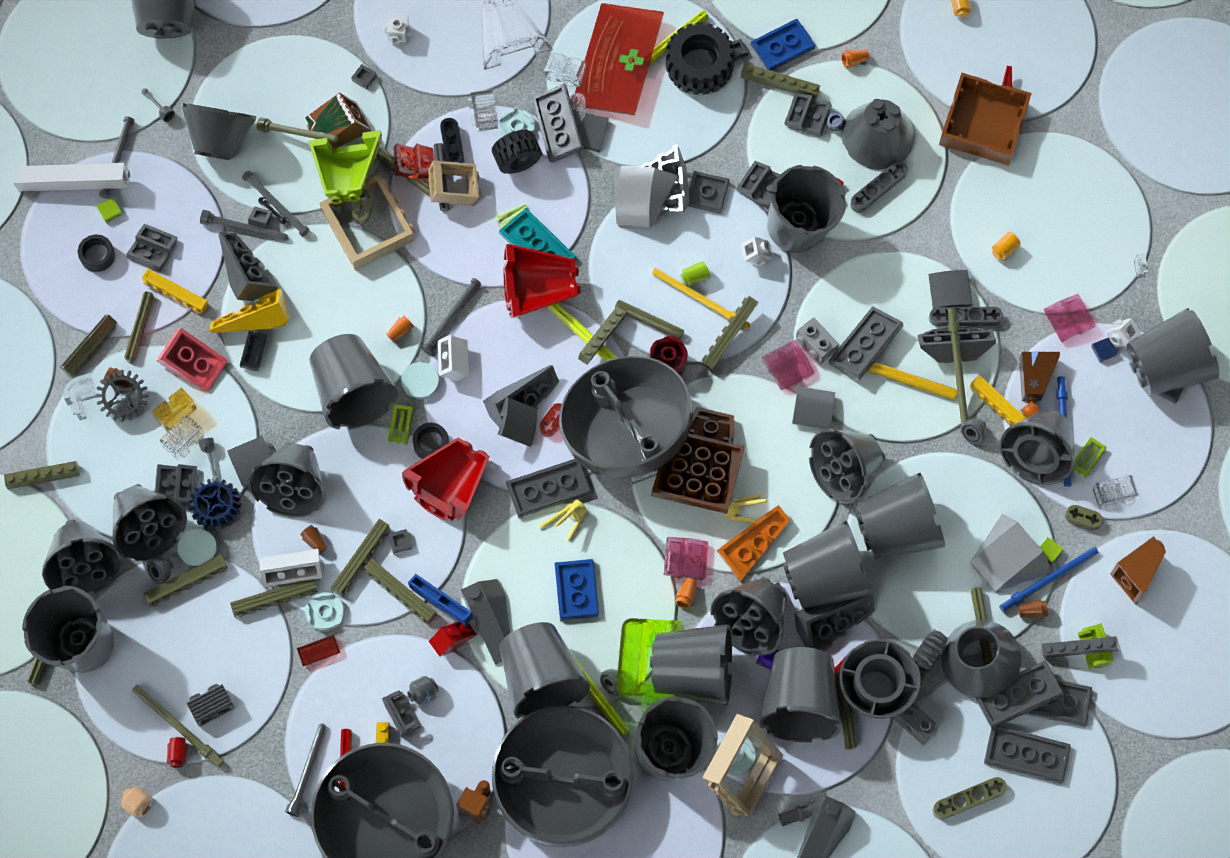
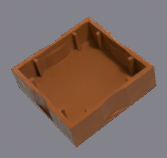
[939,72,1032,166]

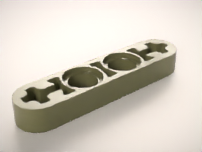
[932,777,1007,820]

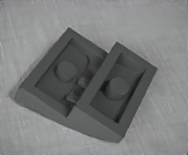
[784,93,832,137]
[736,161,781,209]
[126,223,178,272]
[928,270,973,308]
[792,386,836,429]
[497,397,537,447]
[227,436,271,486]
[154,464,197,504]

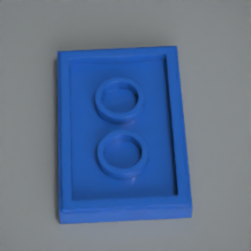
[751,18,816,71]
[554,559,599,621]

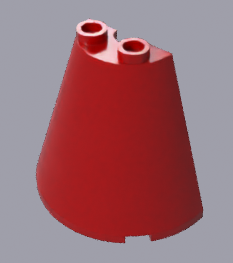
[503,244,581,318]
[402,437,490,521]

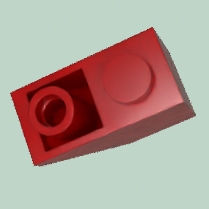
[428,622,477,657]

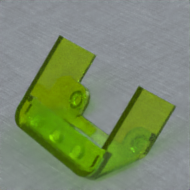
[616,618,685,705]

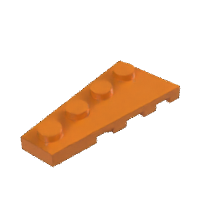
[717,505,790,582]

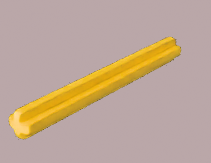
[868,362,957,400]

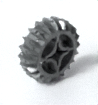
[96,370,149,422]
[913,629,948,680]

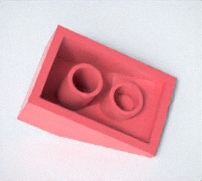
[156,328,228,391]

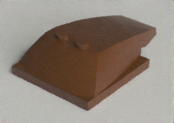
[651,407,745,514]

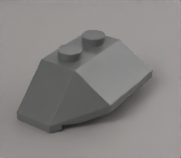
[917,327,996,363]

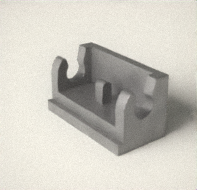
[382,690,421,737]

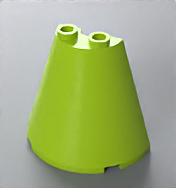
[309,130,382,204]

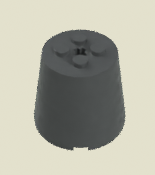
[131,0,195,39]
[767,165,846,252]
[1127,308,1219,396]
[309,334,398,429]
[856,473,945,560]
[783,520,873,609]
[22,586,114,673]
[499,622,590,719]
[650,625,732,705]
[759,647,841,743]
[635,697,718,781]

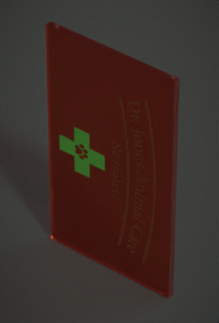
[572,3,664,116]

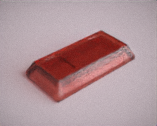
[296,635,341,667]

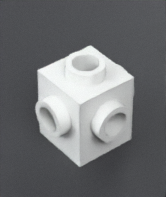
[384,13,411,43]
[741,237,772,266]
[1106,318,1142,348]

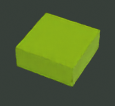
[96,197,122,223]
[1040,537,1063,565]

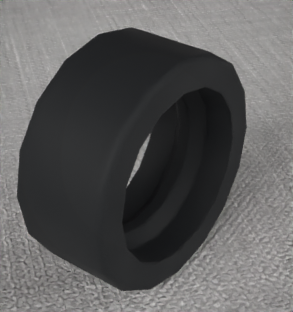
[77,234,115,272]
[412,422,449,459]

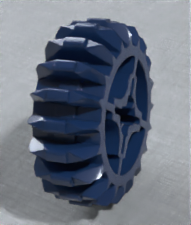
[188,478,242,530]

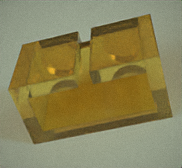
[152,387,197,432]

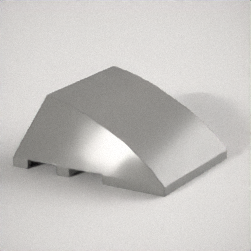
[639,144,690,212]
[612,165,680,228]
[970,514,1052,592]

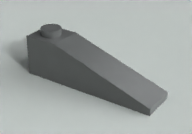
[218,232,278,301]
[483,365,559,428]
[461,579,510,665]
[794,595,875,651]
[797,796,856,858]

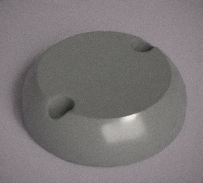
[559,356,693,479]
[492,705,633,847]
[311,743,454,858]

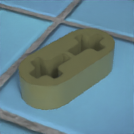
[352,189,373,224]
[1065,505,1103,530]

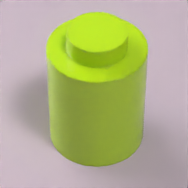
[680,261,710,286]

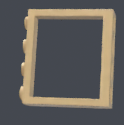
[319,174,415,270]
[702,714,783,818]

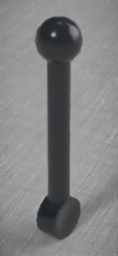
[258,197,287,224]

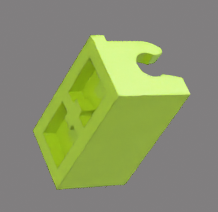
[1077,623,1114,670]

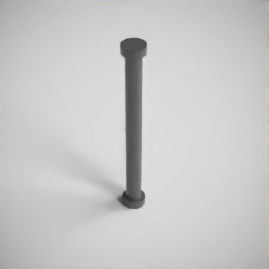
[99,116,135,199]
[242,170,310,237]
[421,278,482,354]

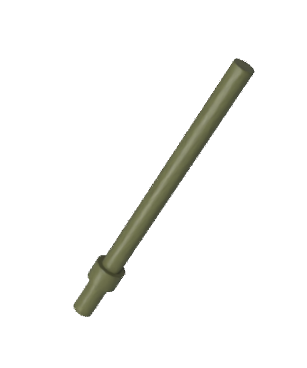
[948,308,968,422]
[132,685,224,767]

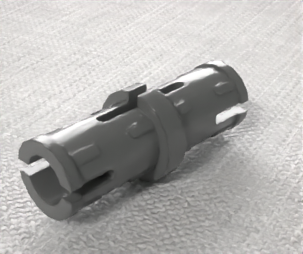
[778,801,816,827]

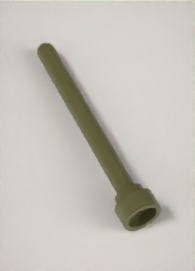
[256,117,338,143]

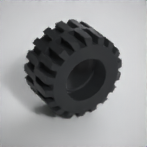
[491,129,542,174]

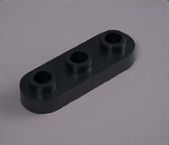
[440,118,464,163]

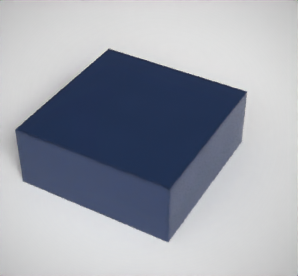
[1091,337,1117,362]

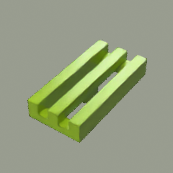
[388,404,414,445]
[1073,437,1107,479]

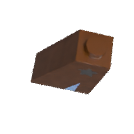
[1019,352,1060,403]

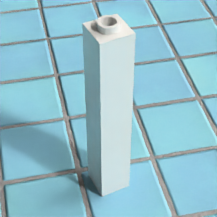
[13,163,131,191]

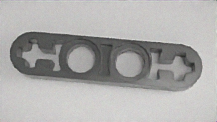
[850,161,908,212]
[929,307,1003,326]

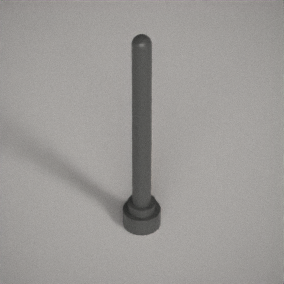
[200,209,288,241]
[285,723,326,817]

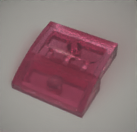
[1043,294,1096,343]
[762,340,815,390]
[663,537,708,580]

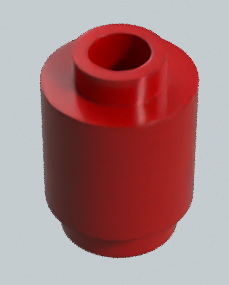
[166,737,188,768]

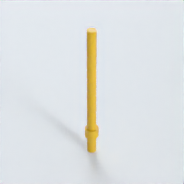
[652,267,751,330]

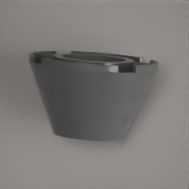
[999,410,1075,485]
[941,620,1021,698]
[840,639,921,719]

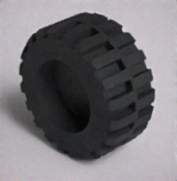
[666,22,735,95]

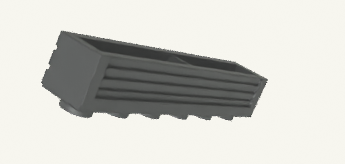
[1042,636,1119,658]

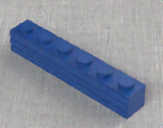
[408,573,473,627]

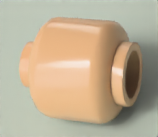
[121,787,152,817]

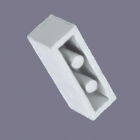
[260,549,322,587]

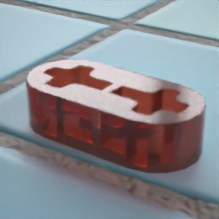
[540,403,562,437]

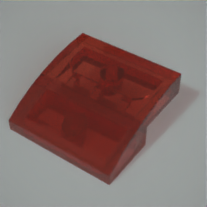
[393,143,434,179]

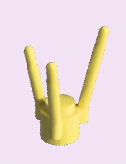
[724,494,767,523]
[539,500,587,541]

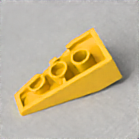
[209,288,289,333]

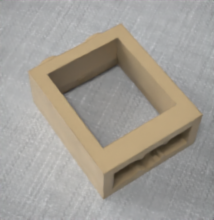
[428,160,481,206]

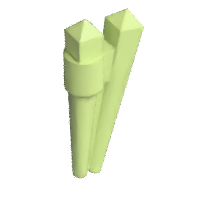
[495,204,528,228]

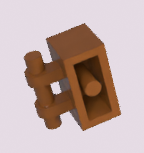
[456,780,491,824]

